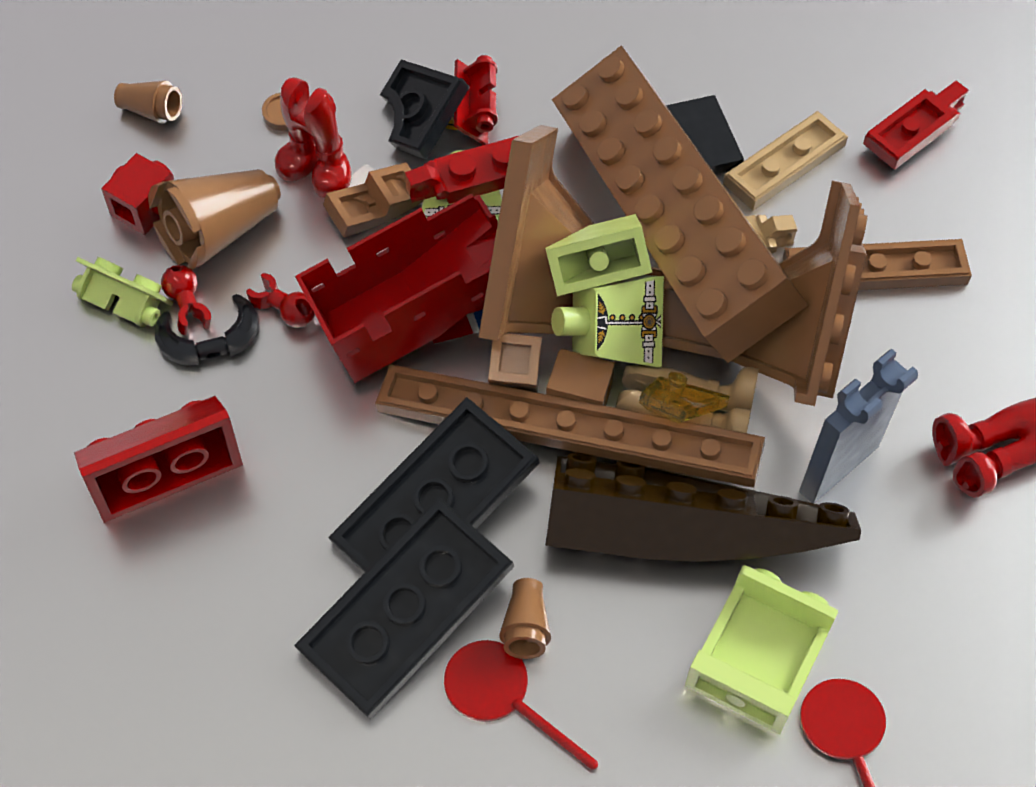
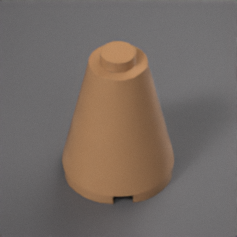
[148,169,281,270]

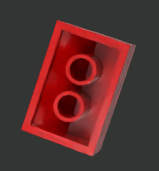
[74,396,243,523]

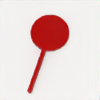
[444,640,598,770]
[800,679,886,787]

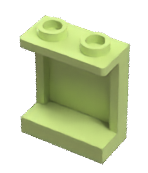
[685,565,838,734]

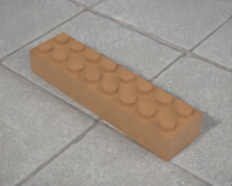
[551,45,808,363]

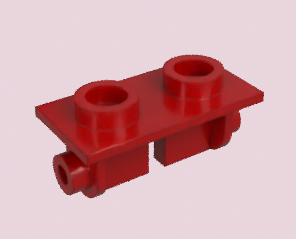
[454,55,498,145]

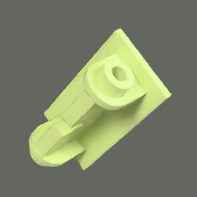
[72,257,174,327]

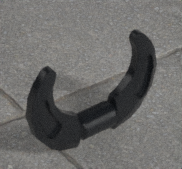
[155,294,258,365]

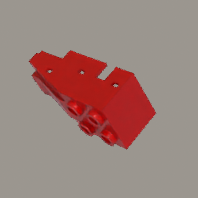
[295,193,498,383]

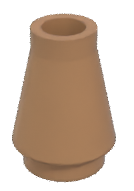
[114,80,182,124]
[499,578,551,659]

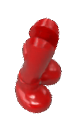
[274,77,352,198]
[932,398,1036,498]

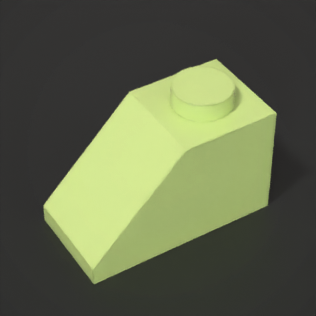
[545,214,652,296]

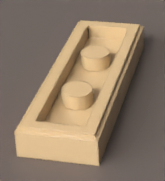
[723,111,848,211]

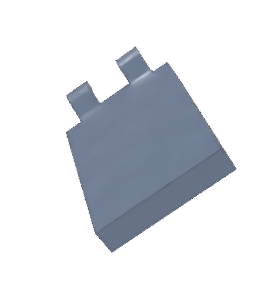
[799,349,918,503]

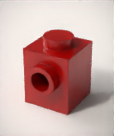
[101,153,174,235]

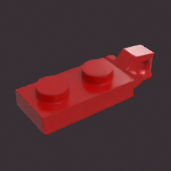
[863,80,969,170]
[405,136,518,204]

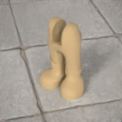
[615,365,759,433]

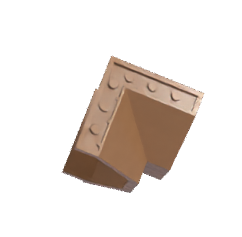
[478,125,867,406]

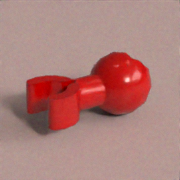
[161,265,211,335]
[246,273,315,328]

